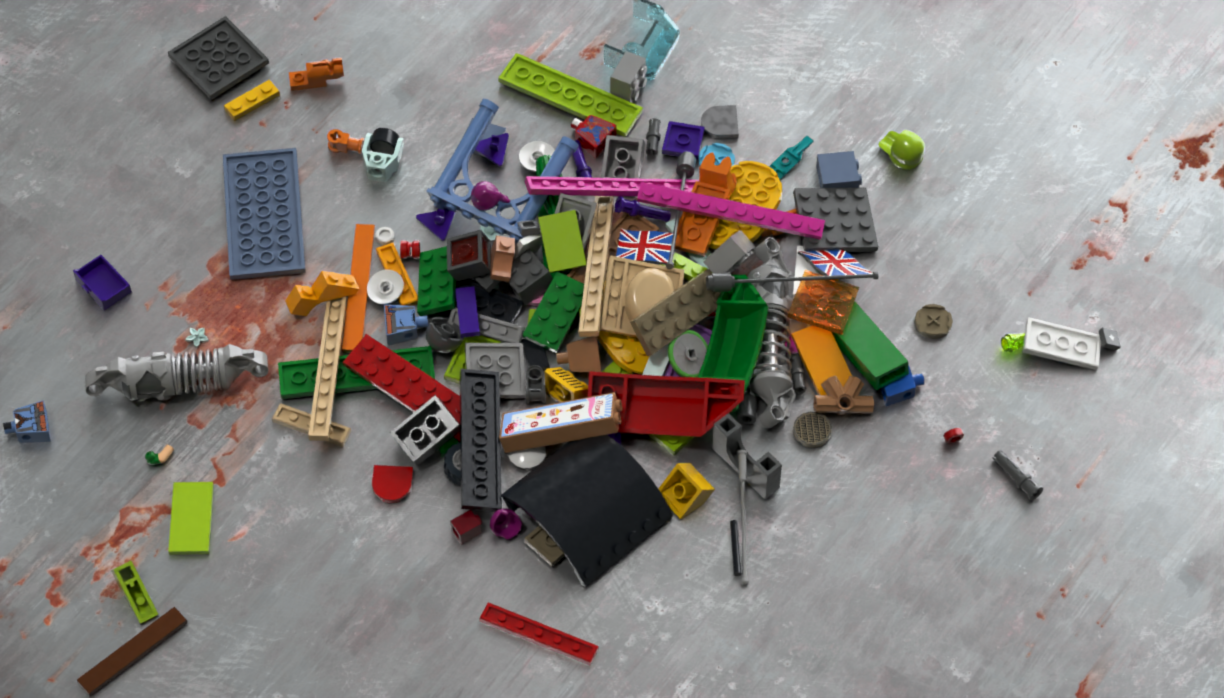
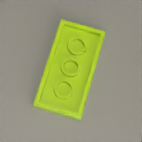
[168,482,214,555]

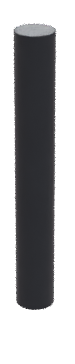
[730,520,742,576]

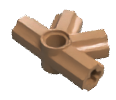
[813,375,874,416]

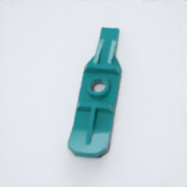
[769,136,814,180]

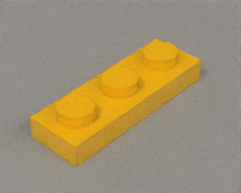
[224,79,280,121]

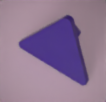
[475,133,509,167]
[416,209,456,241]

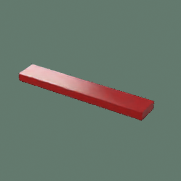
[479,602,599,666]

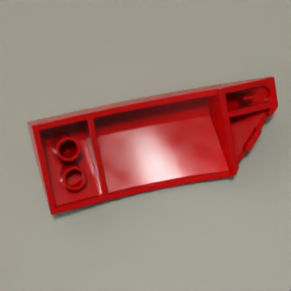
[587,371,745,437]

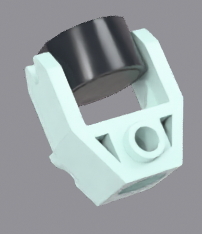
[362,128,404,182]

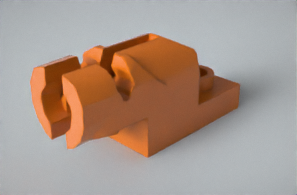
[289,58,344,91]

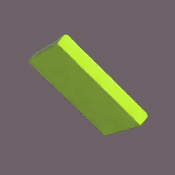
[538,210,587,273]
[444,335,501,384]

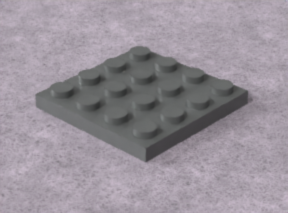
[168,16,269,100]
[793,188,879,252]

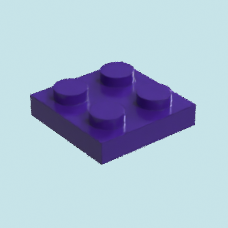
[662,121,705,160]

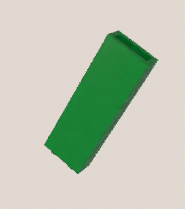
[813,290,909,390]

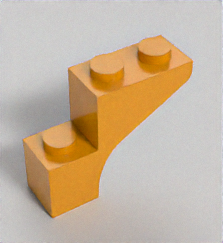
[285,271,359,316]

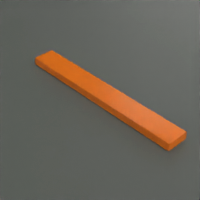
[342,224,375,353]

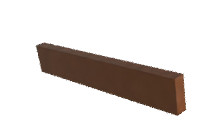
[77,606,188,696]

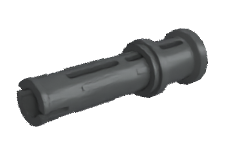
[993,450,1043,501]

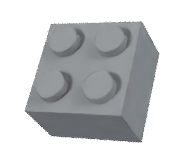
[610,51,647,103]

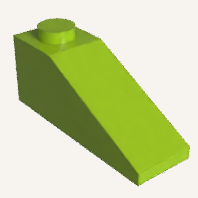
[111,561,159,624]

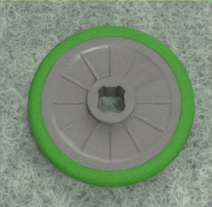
[668,330,708,377]

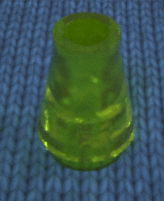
[1001,333,1025,352]

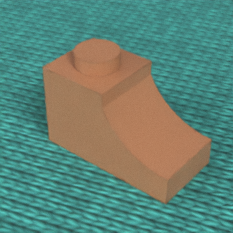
[490,235,515,282]

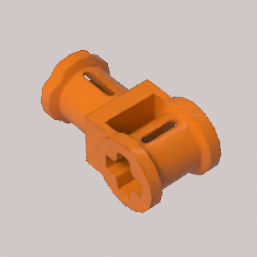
[327,129,365,154]

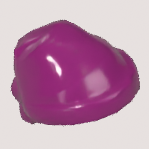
[471,181,510,211]

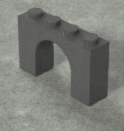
[712,413,782,500]

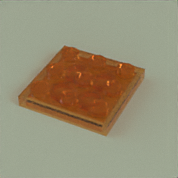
[787,270,860,335]

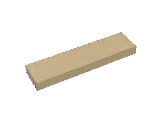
[272,403,351,447]

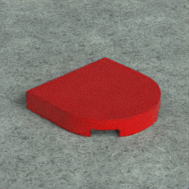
[372,465,413,503]

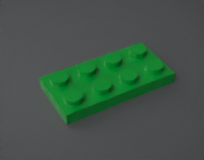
[417,246,456,316]
[522,272,584,353]

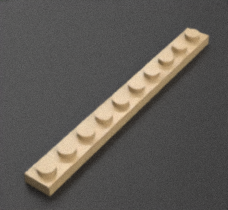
[578,196,615,337]
[308,296,348,441]

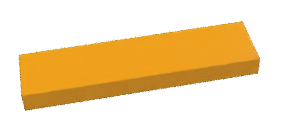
[376,243,418,306]

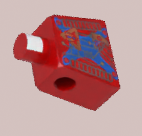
[571,115,617,159]

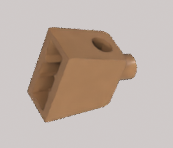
[556,336,602,372]

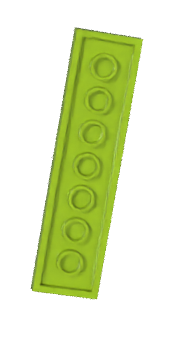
[498,53,643,137]

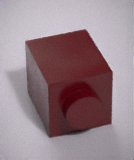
[450,510,483,545]

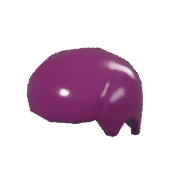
[489,508,522,540]

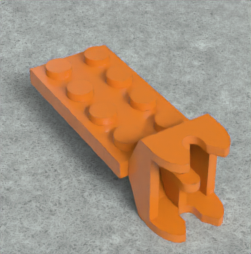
[674,152,737,257]

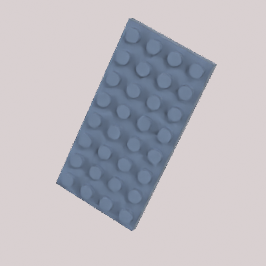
[223,148,306,280]

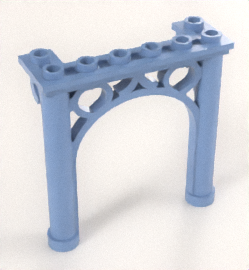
[427,98,579,245]

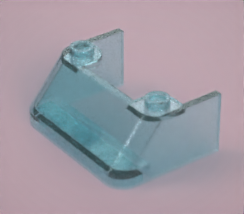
[604,0,680,80]

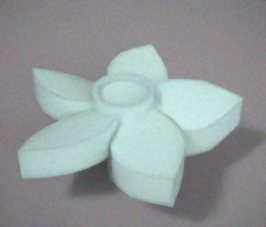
[185,328,209,348]

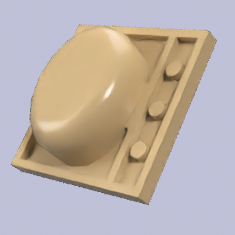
[599,256,685,338]

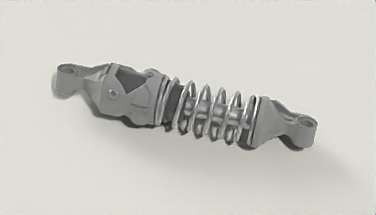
[747,237,796,429]

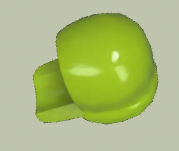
[879,130,925,170]

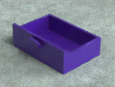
[73,255,132,311]

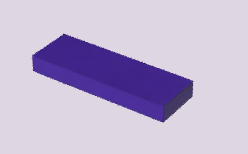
[455,286,480,338]

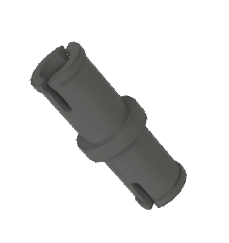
[646,118,661,155]
[790,355,806,394]

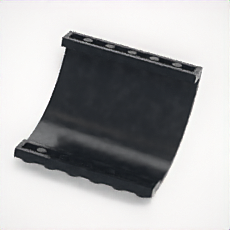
[501,435,673,587]

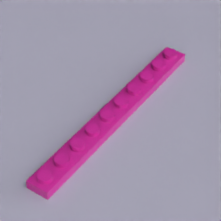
[524,176,699,197]
[637,182,825,240]

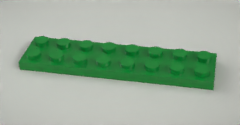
[278,346,435,399]

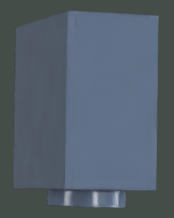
[816,151,862,188]

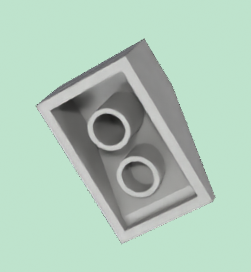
[601,135,645,178]
[555,193,597,254]

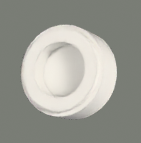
[376,227,395,246]

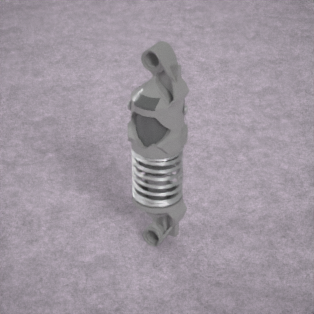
[85,344,269,401]

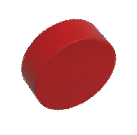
[943,428,964,444]

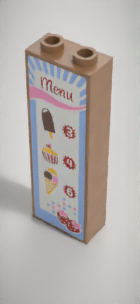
[499,392,622,453]

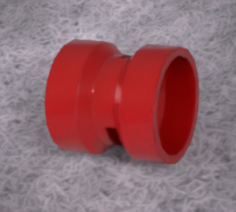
[400,240,420,259]

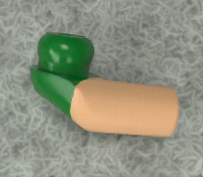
[145,444,174,465]

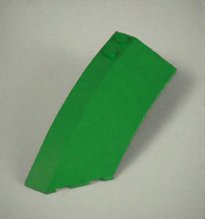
[697,275,768,413]

